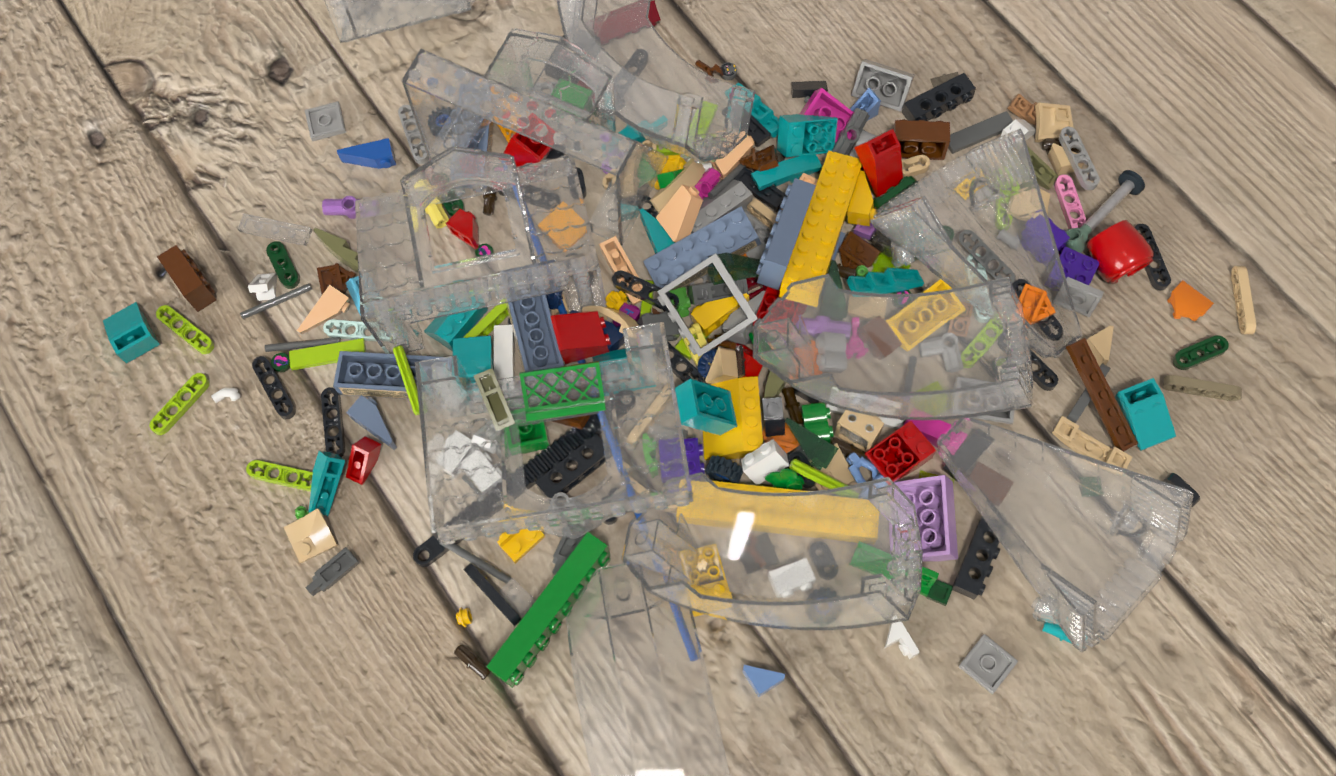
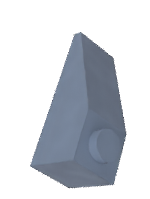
[346,395,397,450]

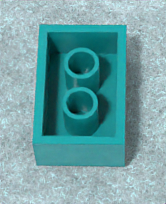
[674,379,737,435]

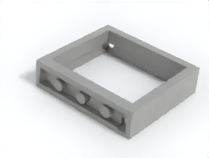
[657,253,758,356]

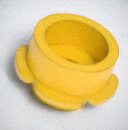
[456,607,473,627]

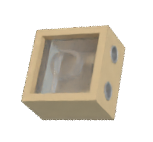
[834,404,884,452]

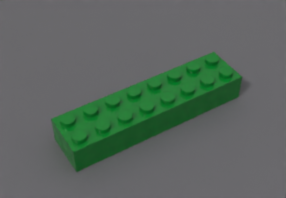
[486,532,611,688]

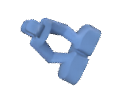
[846,453,888,498]

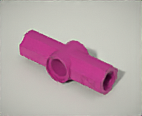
[694,168,721,199]

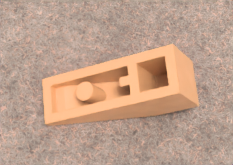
[297,285,350,334]

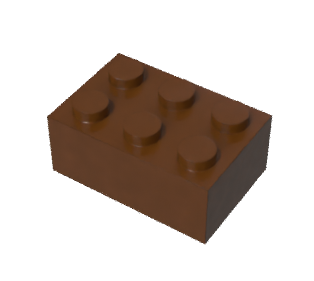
[893,119,950,160]
[157,245,216,312]

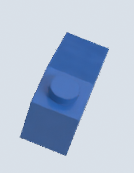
[337,138,396,169]

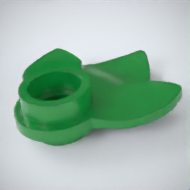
[765,469,804,490]

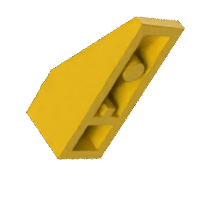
[847,170,876,226]
[691,293,749,337]

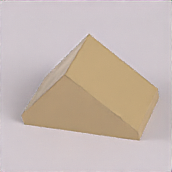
[1047,143,1084,176]
[1087,326,1114,367]
[705,347,738,384]

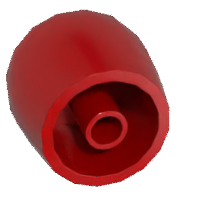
[1086,220,1154,284]

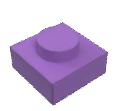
[854,220,879,240]

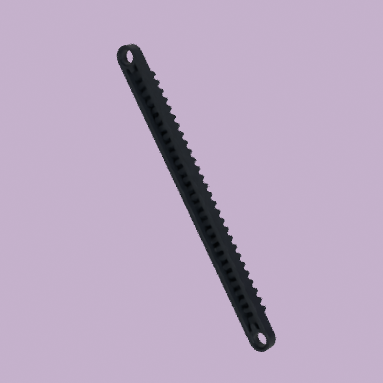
[413,390,636,567]

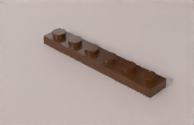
[1066,338,1138,452]

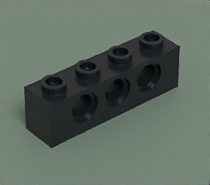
[902,73,976,121]
[535,434,613,504]
[952,513,1008,600]

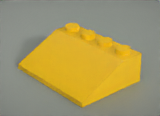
[703,377,763,461]

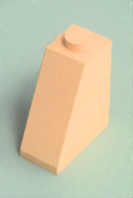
[707,131,754,181]
[656,184,703,242]

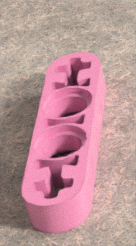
[1054,175,1087,229]

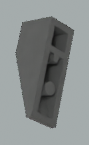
[687,277,749,305]

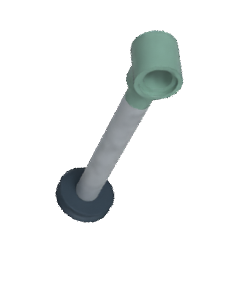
[1066,170,1145,253]

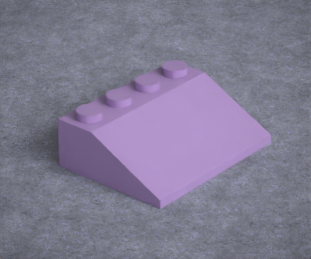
[888,475,958,562]

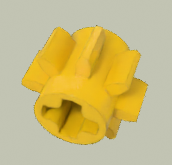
[605,290,628,310]

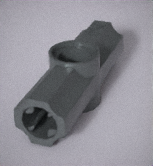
[832,108,870,155]

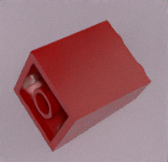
[503,113,561,178]
[550,311,611,364]

